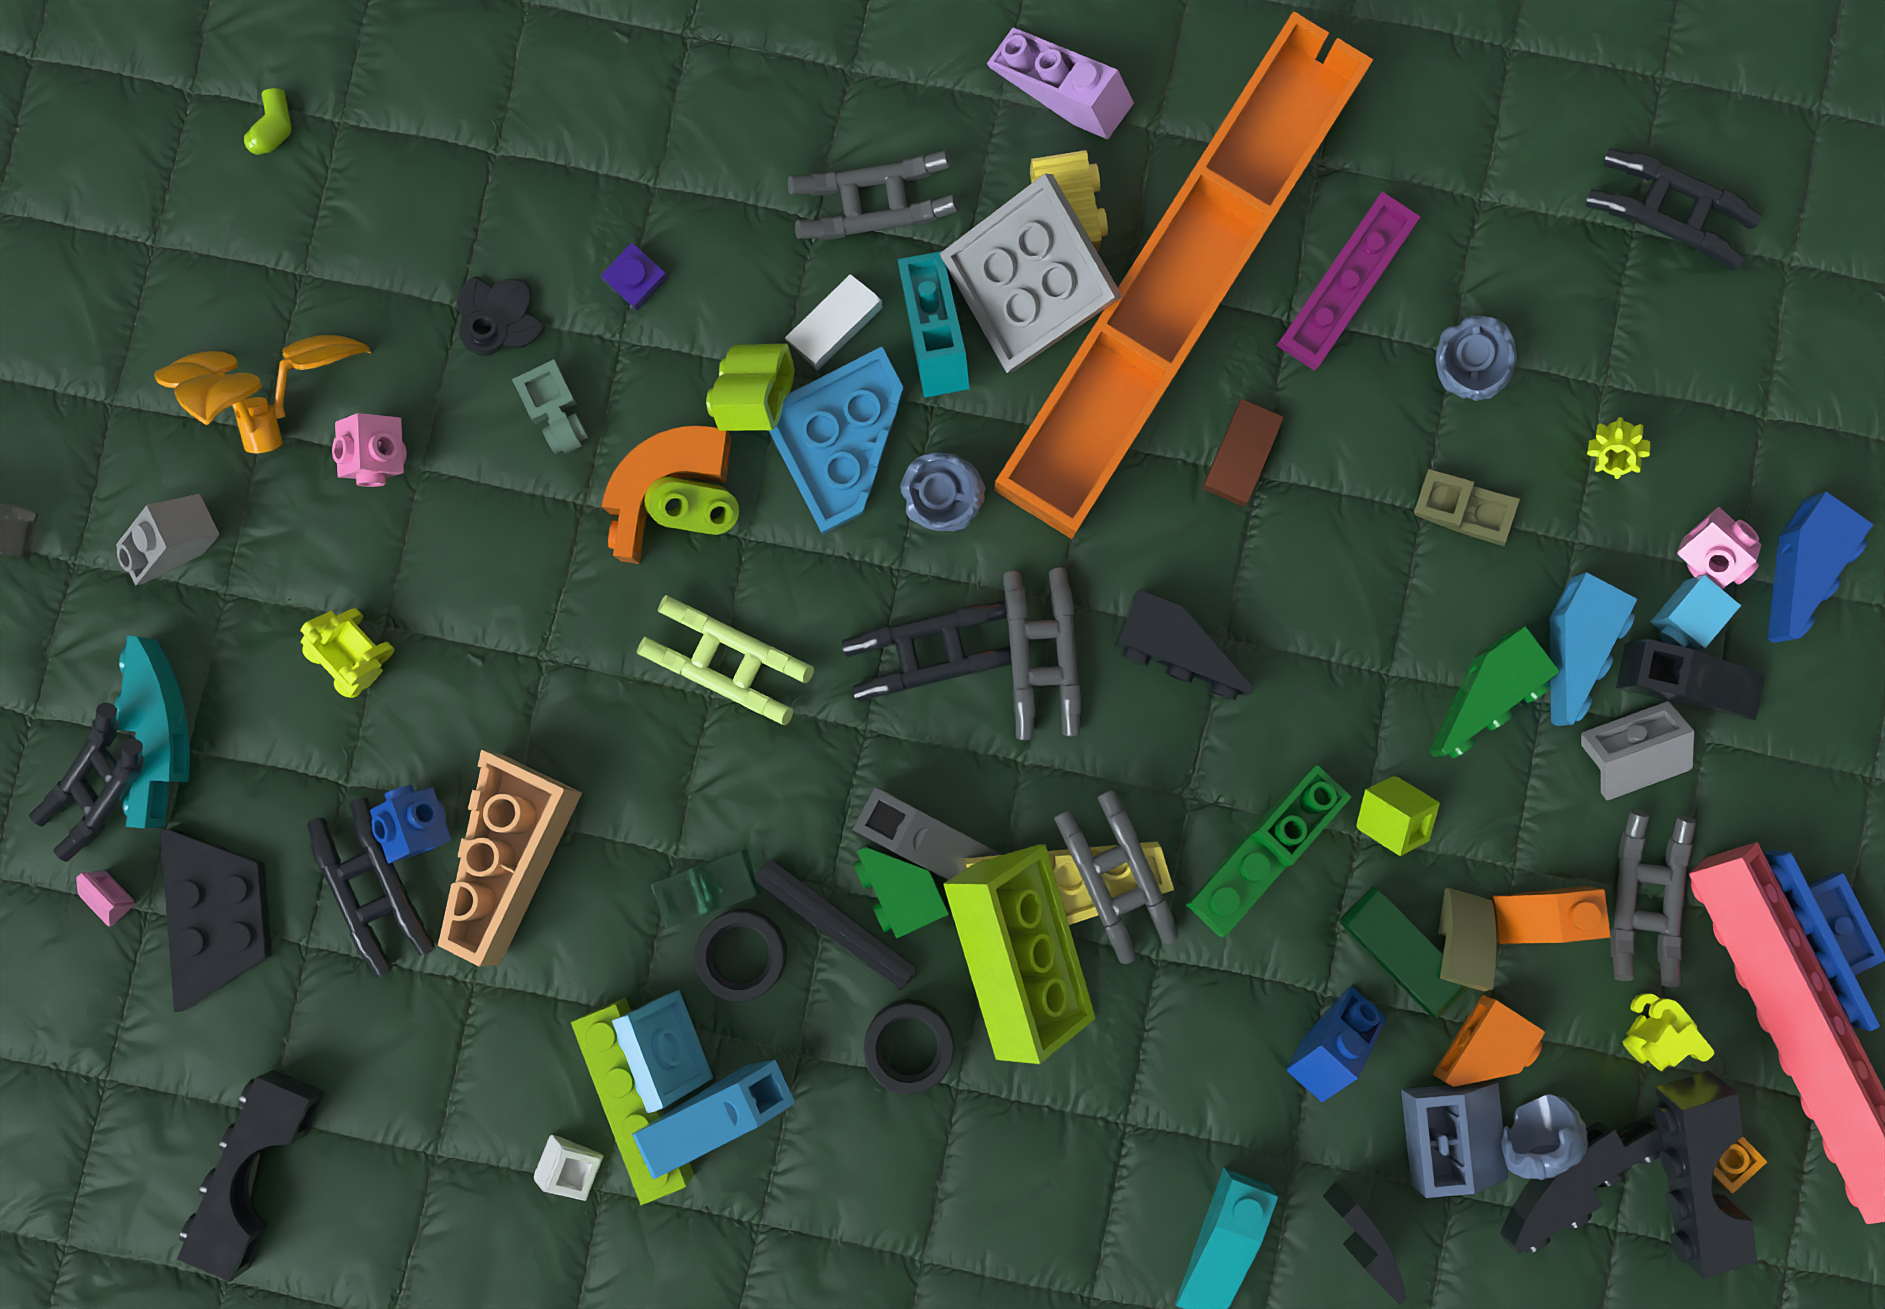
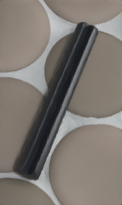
[754,860,916,990]

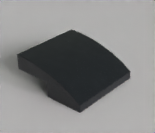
[1323,1182,1407,1305]

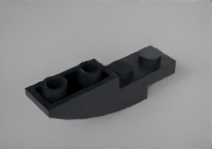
[1500,1115,1663,1254]

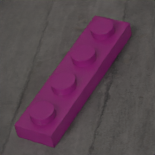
[1276,191,1420,371]

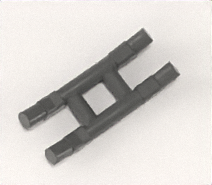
[787,149,960,240]
[1003,568,1081,740]
[1054,790,1179,964]
[1610,809,1697,987]

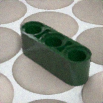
[1338,887,1469,1020]

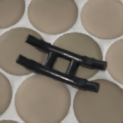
[1586,148,1762,270]
[842,601,1012,702]
[29,703,144,862]
[307,797,435,977]

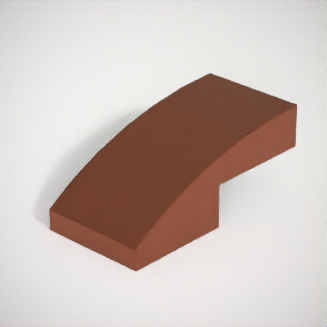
[1202,399,1283,507]

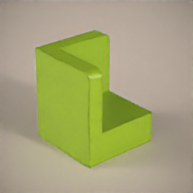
[1357,776,1440,856]

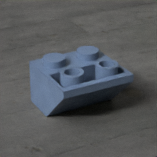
[1401,1081,1508,1198]

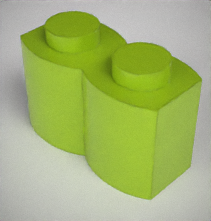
[706,343,795,431]

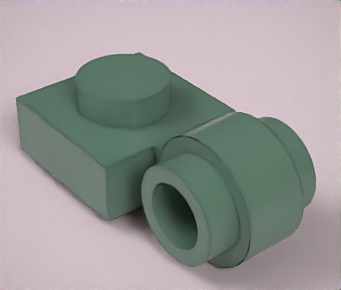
[512,359,588,454]

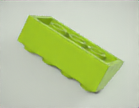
[943,844,1096,1064]

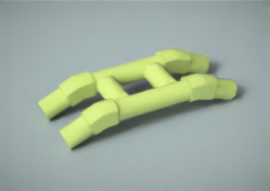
[637,595,814,725]

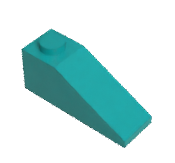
[897,251,970,398]
[1175,1167,1278,1309]

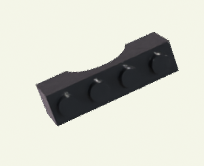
[177,1070,325,1282]
[1654,1070,1757,1279]

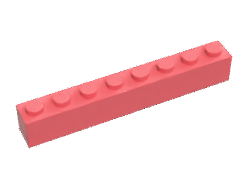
[1689,842,1885,1224]

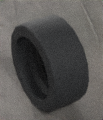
[695,909,787,1002]
[863,999,954,1095]

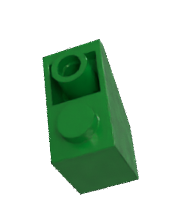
[853,846,949,939]

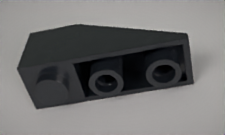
[1114,590,1254,701]
[1616,639,1765,721]

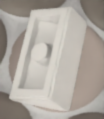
[785,275,883,371]

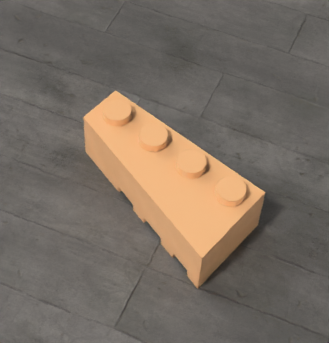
[438,749,582,967]

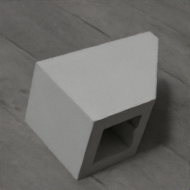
[116,494,220,586]

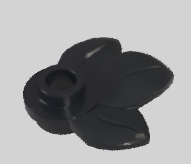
[457,276,544,356]

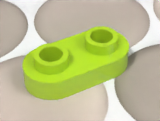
[644,477,739,535]

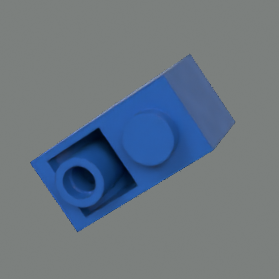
[1286,986,1387,1102]

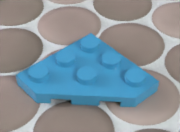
[769,347,904,535]

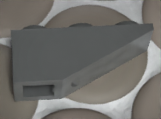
[852,787,1001,880]

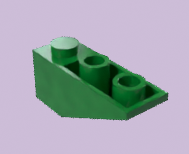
[1429,626,1560,758]

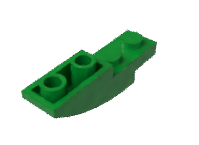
[1186,764,1351,938]

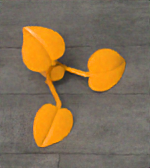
[154,335,371,453]

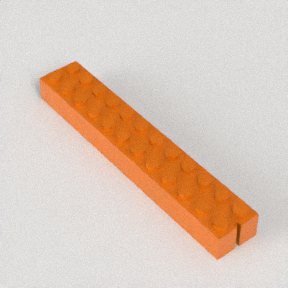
[994,11,1374,539]

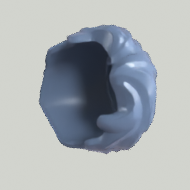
[1435,315,1517,401]
[900,452,986,531]
[1501,1093,1588,1180]

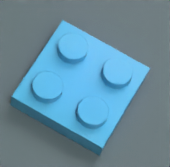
[612,990,713,1113]

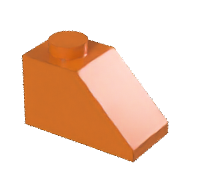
[1491,886,1611,944]
[1433,995,1545,1087]

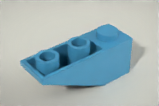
[1549,572,1637,726]
[632,1060,795,1179]

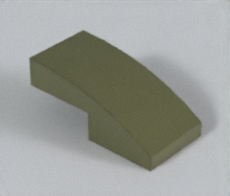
[1414,469,1520,546]
[1438,888,1497,991]

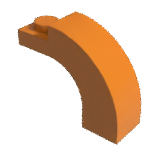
[601,426,732,564]

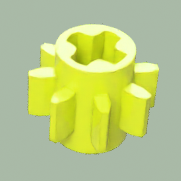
[1587,417,1651,479]

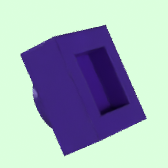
[600,243,668,311]

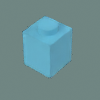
[1650,575,1741,650]

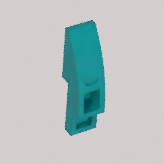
[115,635,190,828]

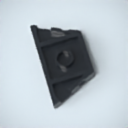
[160,829,272,1012]

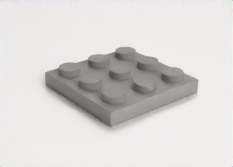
[940,174,1123,373]

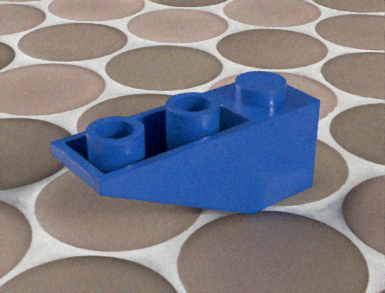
[1768,492,1874,643]

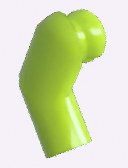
[244,88,291,155]

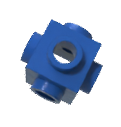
[370,785,452,864]

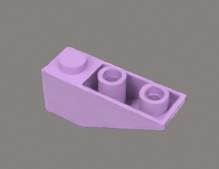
[987,28,1134,140]

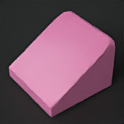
[76,871,135,926]

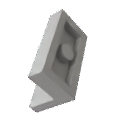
[1581,701,1694,800]

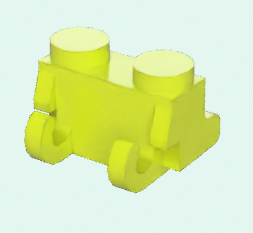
[300,608,394,698]
[1622,993,1714,1071]

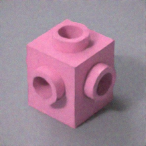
[332,413,407,487]
[1677,507,1762,590]

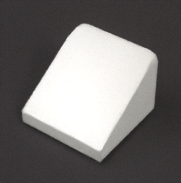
[534,1135,603,1201]

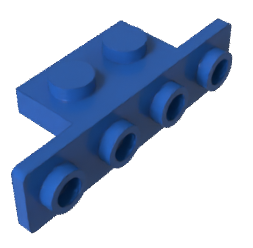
[1764,850,1885,1031]

